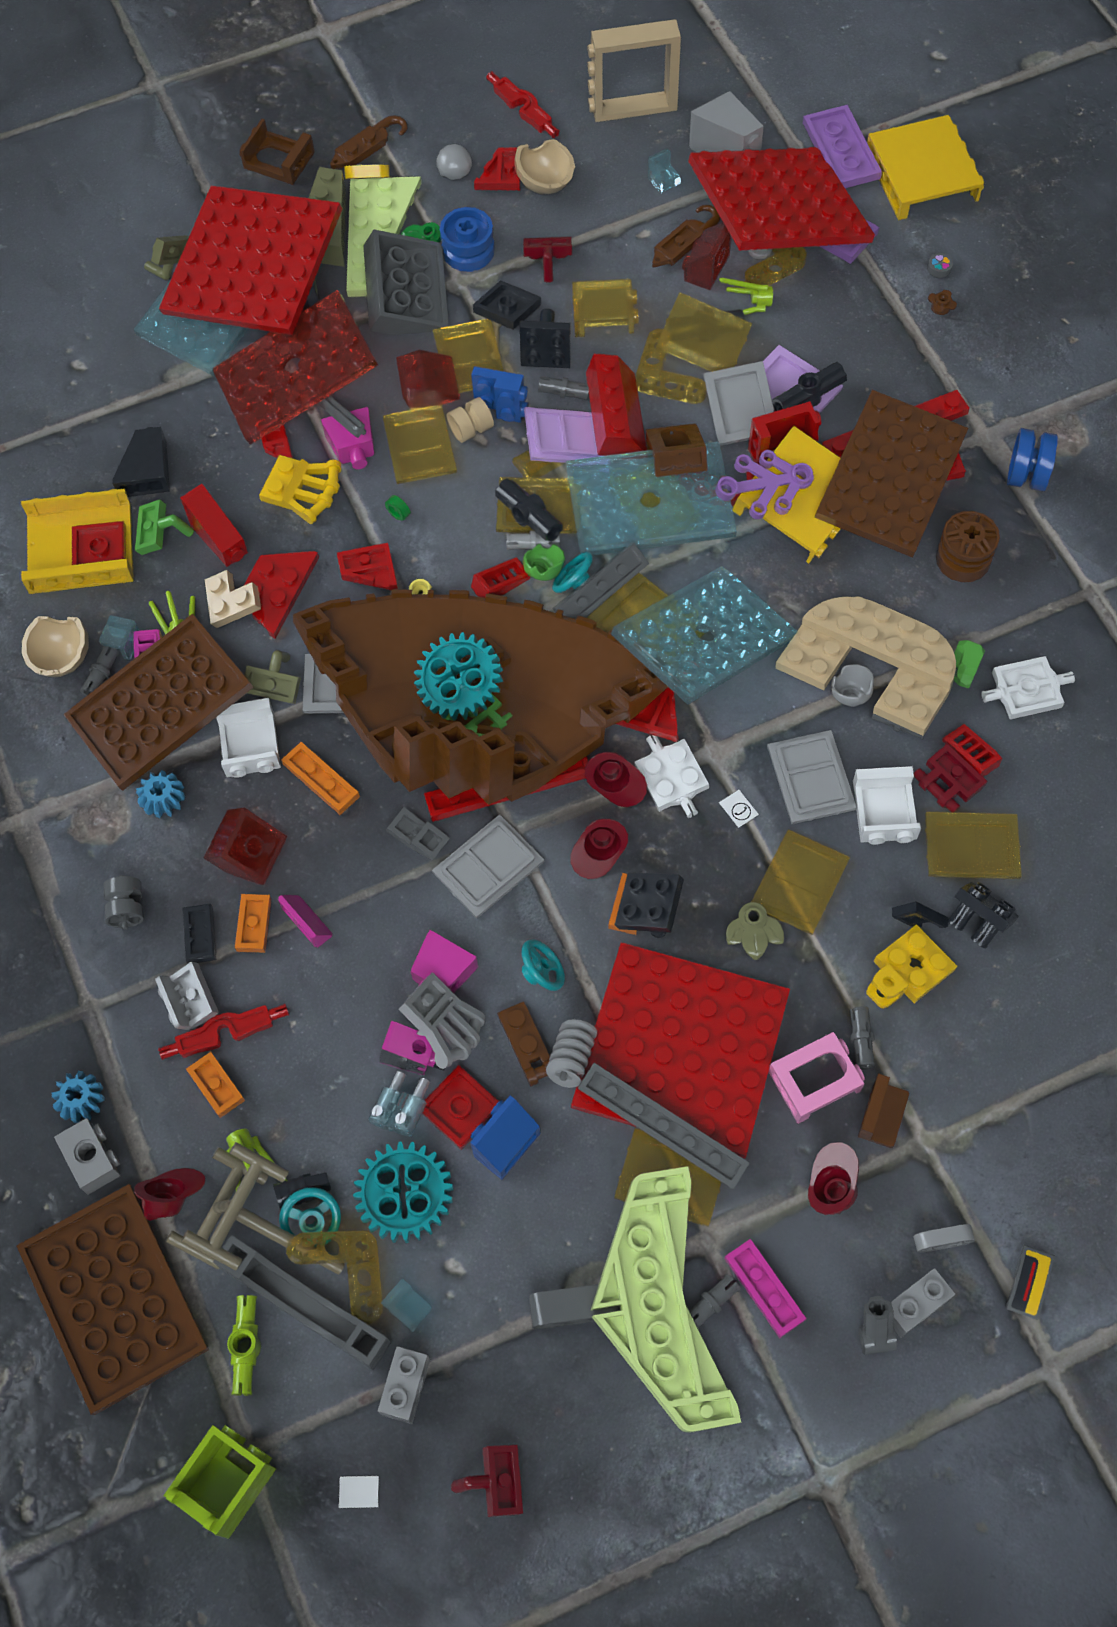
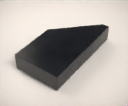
[892,901,948,928]

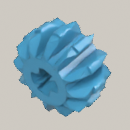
[136,770,185,819]
[51,1070,105,1123]

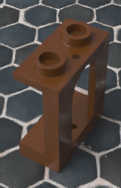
[240,119,315,185]
[645,423,707,477]

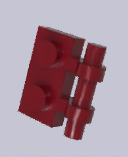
[914,744,988,814]

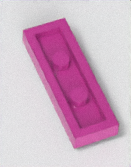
[724,1239,806,1338]

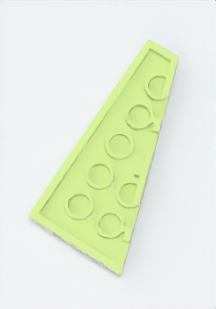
[347,176,421,297]

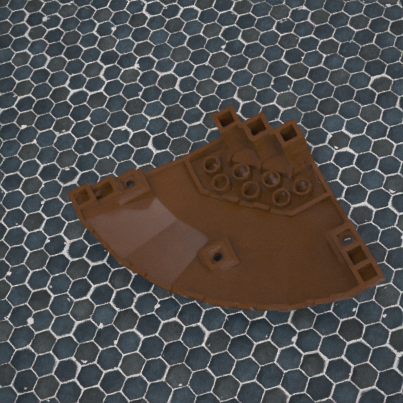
[293,589,674,805]

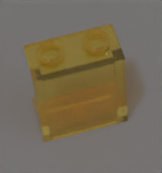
[572,279,639,337]

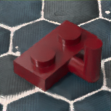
[523,237,572,283]
[451,1445,523,1517]

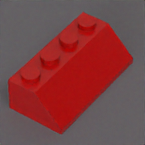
[586,354,648,458]

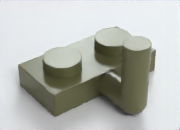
[144,235,189,280]
[245,650,301,704]

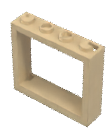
[587,19,681,122]

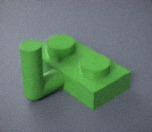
[135,499,194,555]

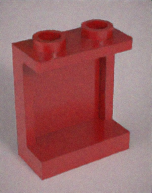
[748,402,821,465]

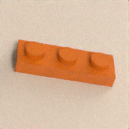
[281,742,360,815]

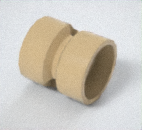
[447,397,494,443]

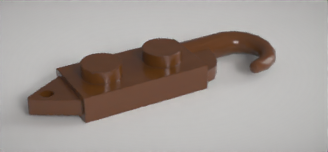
[330,115,408,169]
[652,205,721,268]

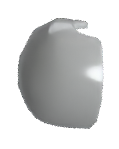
[436,144,472,180]
[831,664,874,707]

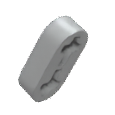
[913,1224,975,1253]

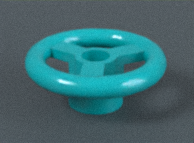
[552,552,593,593]
[521,939,565,991]
[279,1188,341,1248]

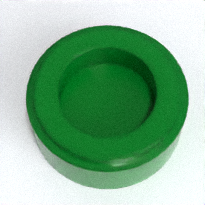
[385,495,411,521]

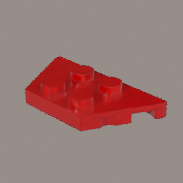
[243,551,319,639]
[616,684,679,742]

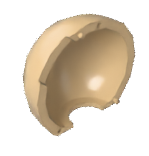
[515,139,575,195]
[22,616,89,677]

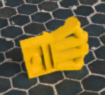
[259,455,341,525]

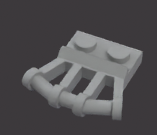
[399,972,485,1069]

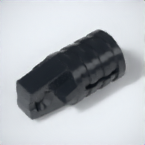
[273,1172,331,1211]

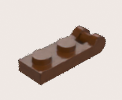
[497,1001,550,1087]

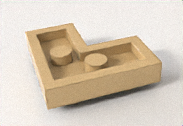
[205,570,261,628]

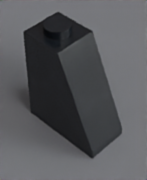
[112,427,170,497]

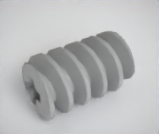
[546,1019,597,1088]

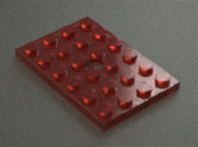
[212,290,378,445]

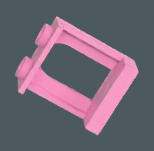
[768,1032,865,1124]

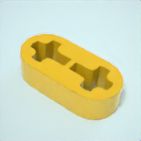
[344,165,390,179]

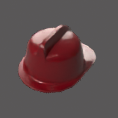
[585,752,647,807]
[570,818,628,879]
[808,1142,859,1215]
[134,1168,205,1221]

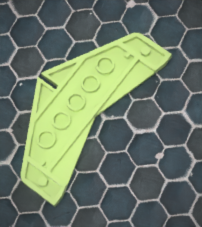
[591,1166,741,1432]

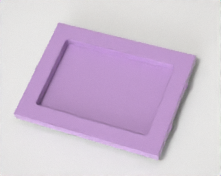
[763,345,843,414]
[524,407,610,466]

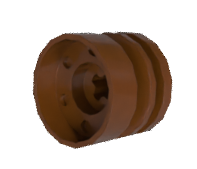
[936,511,1000,582]

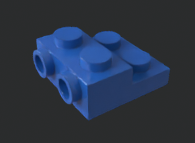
[471,366,529,423]

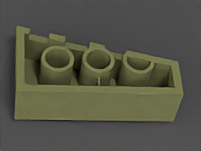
[309,167,346,267]

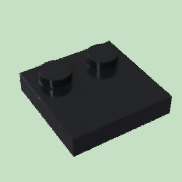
[473,280,541,330]

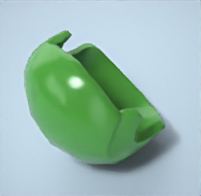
[522,544,565,581]

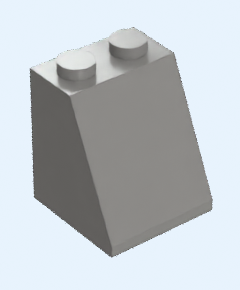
[689,91,764,152]

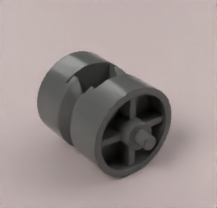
[103,875,143,930]

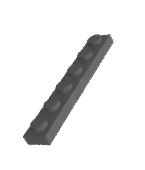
[578,1063,750,1190]

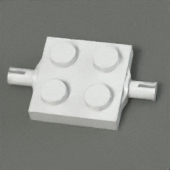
[982,656,1075,719]
[635,735,709,818]

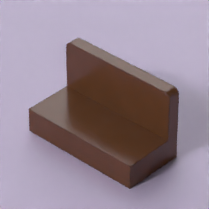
[858,1073,909,1148]

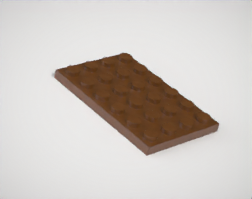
[814,390,968,558]
[63,614,254,791]
[16,1184,209,1416]

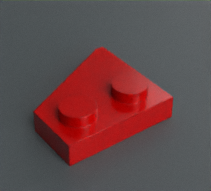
[474,147,520,191]
[337,542,398,590]

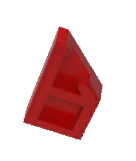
[259,422,293,459]

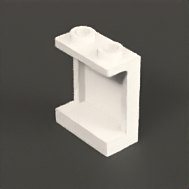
[216,698,281,778]
[853,766,921,845]

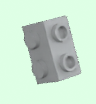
[155,962,219,1031]

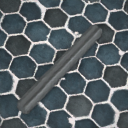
[311,387,366,438]

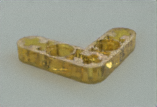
[744,247,807,286]
[635,329,706,404]
[286,1231,383,1325]

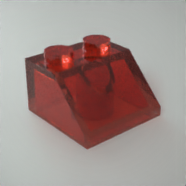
[682,223,732,290]
[396,350,460,414]
[203,807,287,885]

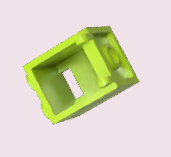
[163,1425,276,1539]

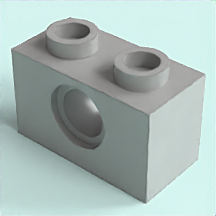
[54,1118,121,1195]
[891,1268,955,1338]
[378,1346,431,1424]

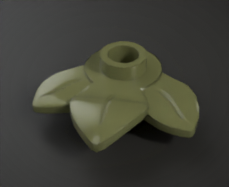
[726,902,784,960]

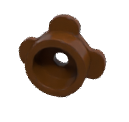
[928,290,957,315]

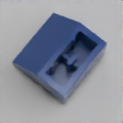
[470,1095,541,1180]

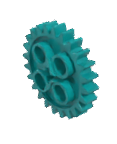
[414,632,503,721]
[353,1141,454,1243]

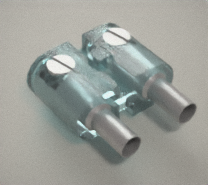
[368,1071,430,1137]

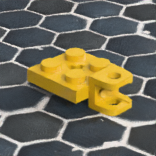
[866,924,957,1008]

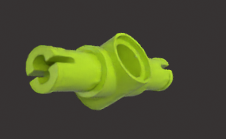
[227,1295,261,1396]

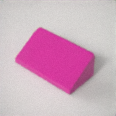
[278,895,332,948]

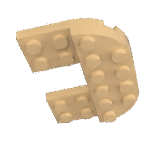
[776,597,956,736]

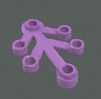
[715,450,814,519]

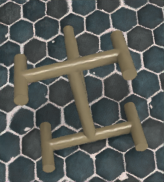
[166,1142,345,1275]

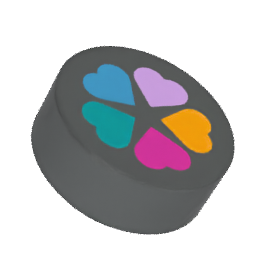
[927,253,953,278]

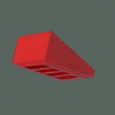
[471,557,531,598]
[942,724,1003,777]

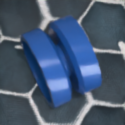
[440,207,495,272]
[1007,428,1058,492]

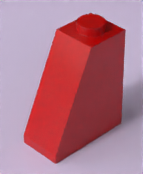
[180,484,248,567]

